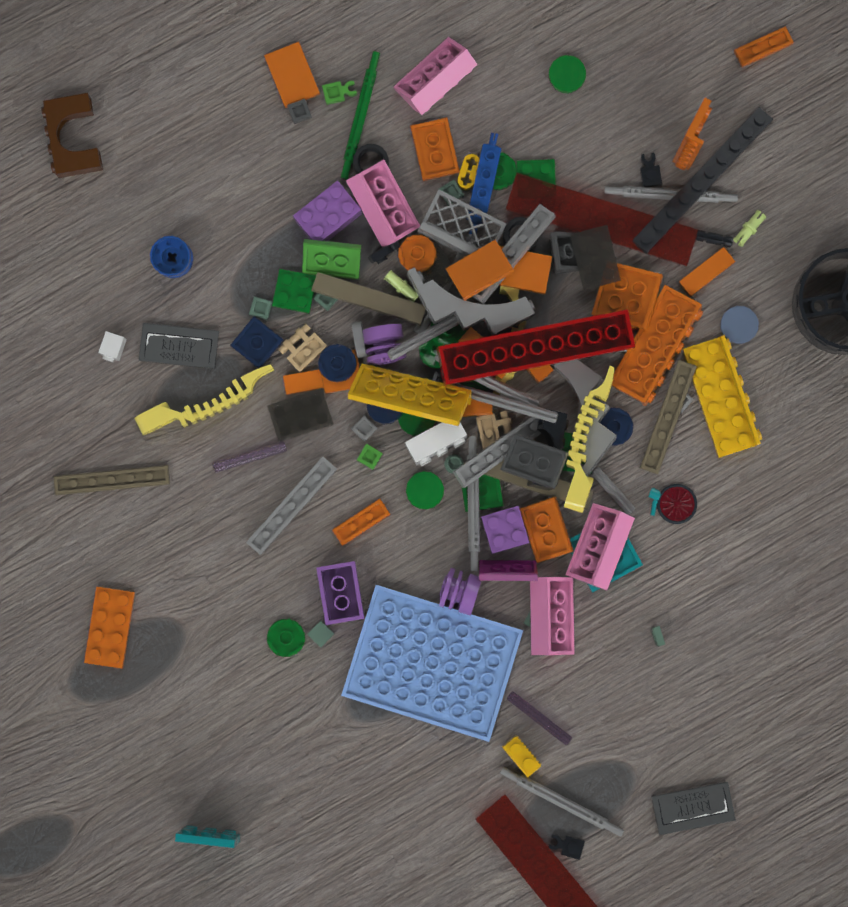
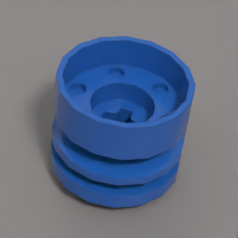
[150,236,194,278]

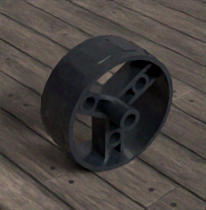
[792,248,848,355]

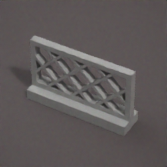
[417,189,506,256]

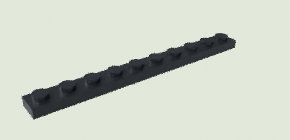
[632,107,773,254]

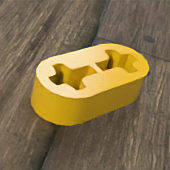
[458,154,479,190]

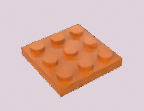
[591,261,663,330]

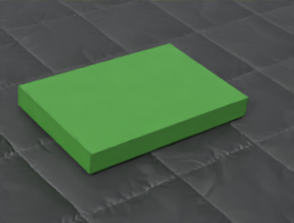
[302,239,361,280]

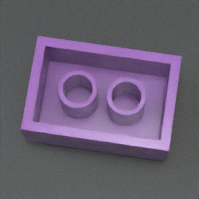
[293,180,362,241]
[316,561,365,625]

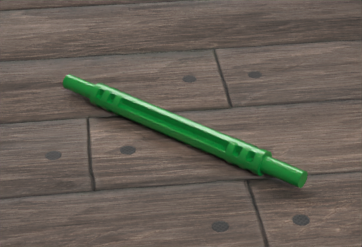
[340,51,380,180]

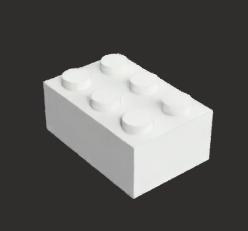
[405,422,467,466]

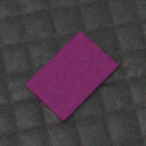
[479,560,538,581]

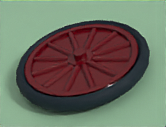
[657,484,697,524]

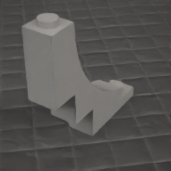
[407,267,535,336]
[554,360,617,476]

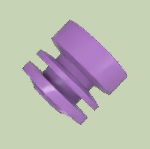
[362,324,407,365]
[439,568,481,616]

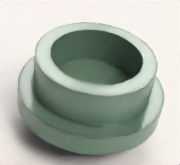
[444,454,464,474]

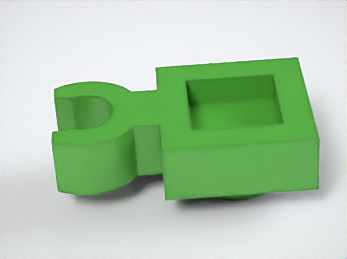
[322,81,357,105]

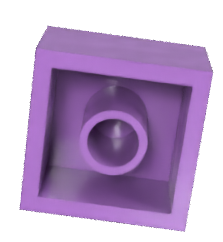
[481,506,529,554]

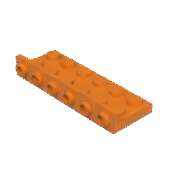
[672,98,712,170]
[612,285,704,406]

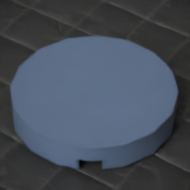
[720,306,759,344]

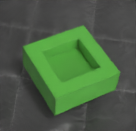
[357,444,383,470]

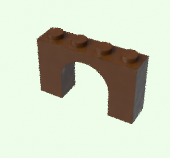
[41,93,103,178]

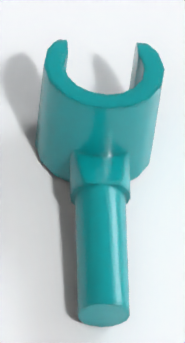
[648,488,661,516]

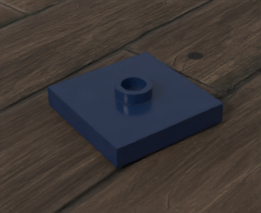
[230,316,284,368]

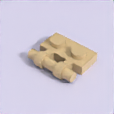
[278,324,328,373]
[476,411,512,450]

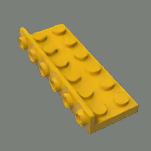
[682,335,762,458]
[348,363,471,426]

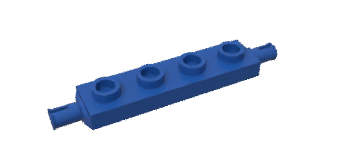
[466,133,502,235]

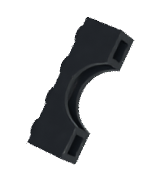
[527,409,569,491]

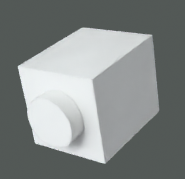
[98,331,127,362]

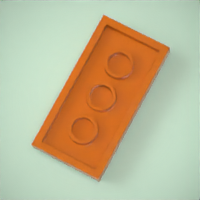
[84,587,135,669]

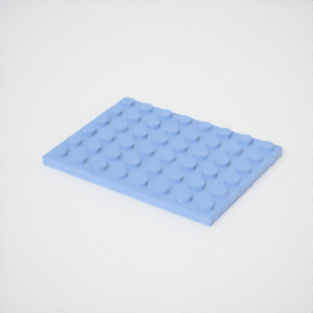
[341,585,523,742]

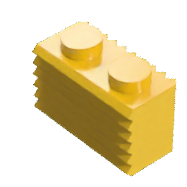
[502,735,541,778]

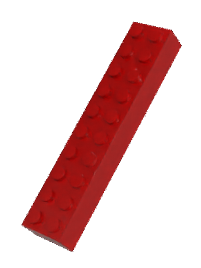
[436,309,635,386]

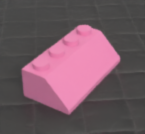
[393,37,477,115]
[346,160,420,248]
[565,503,635,590]
[530,577,574,655]

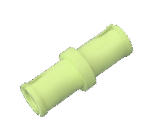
[733,210,766,247]
[384,270,419,302]

